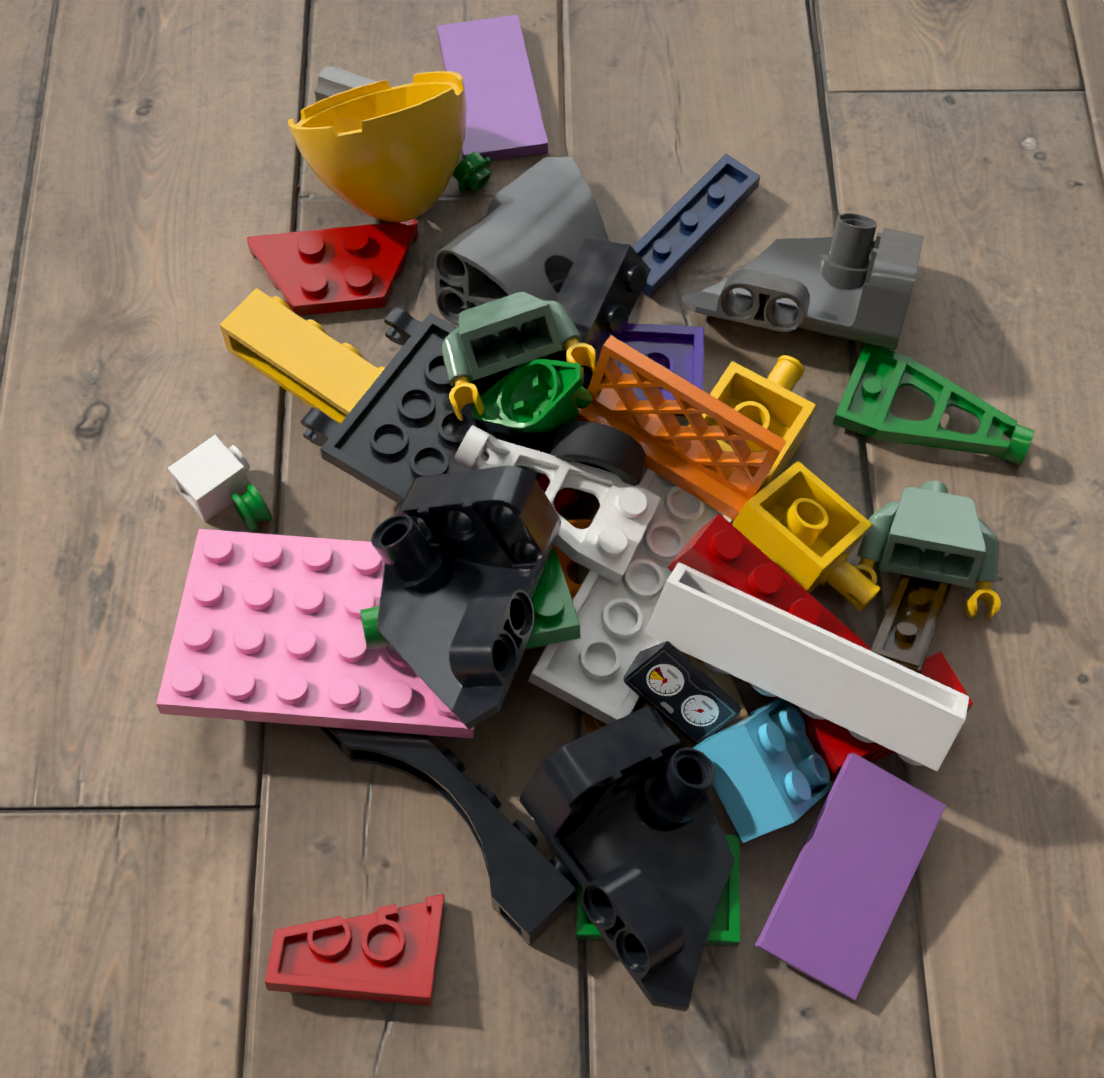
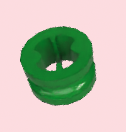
[229,483,273,532]

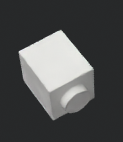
[168,435,250,522]

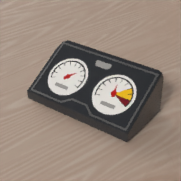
[623,641,742,744]

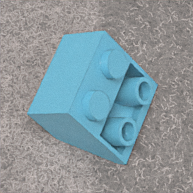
[693,697,833,843]

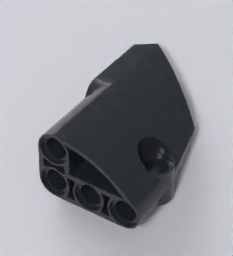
[519,705,735,1012]

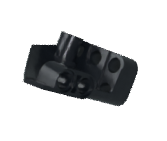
[371,466,561,730]

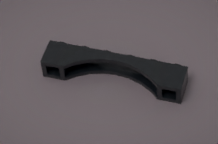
[318,726,576,946]

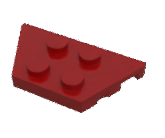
[247,220,419,316]

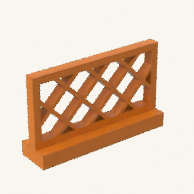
[574,335,787,521]

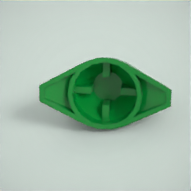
[472,359,592,434]

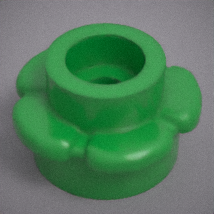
[452,151,492,192]

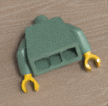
[442,292,596,421]
[854,481,1001,620]

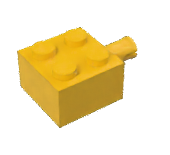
[689,355,816,492]
[732,461,881,612]

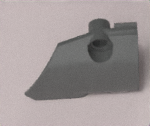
[434,157,610,326]

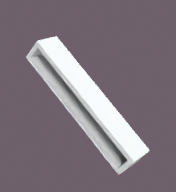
[644,562,969,771]

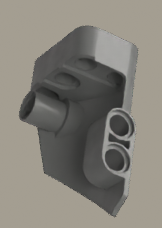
[682,213,924,350]

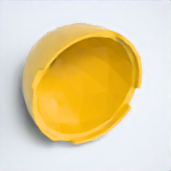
[288,71,467,222]

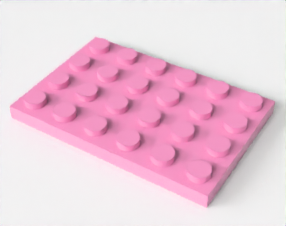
[156,529,475,739]

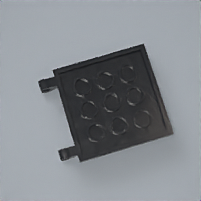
[301,307,558,504]

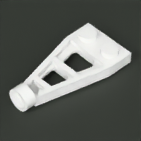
[453,425,661,584]

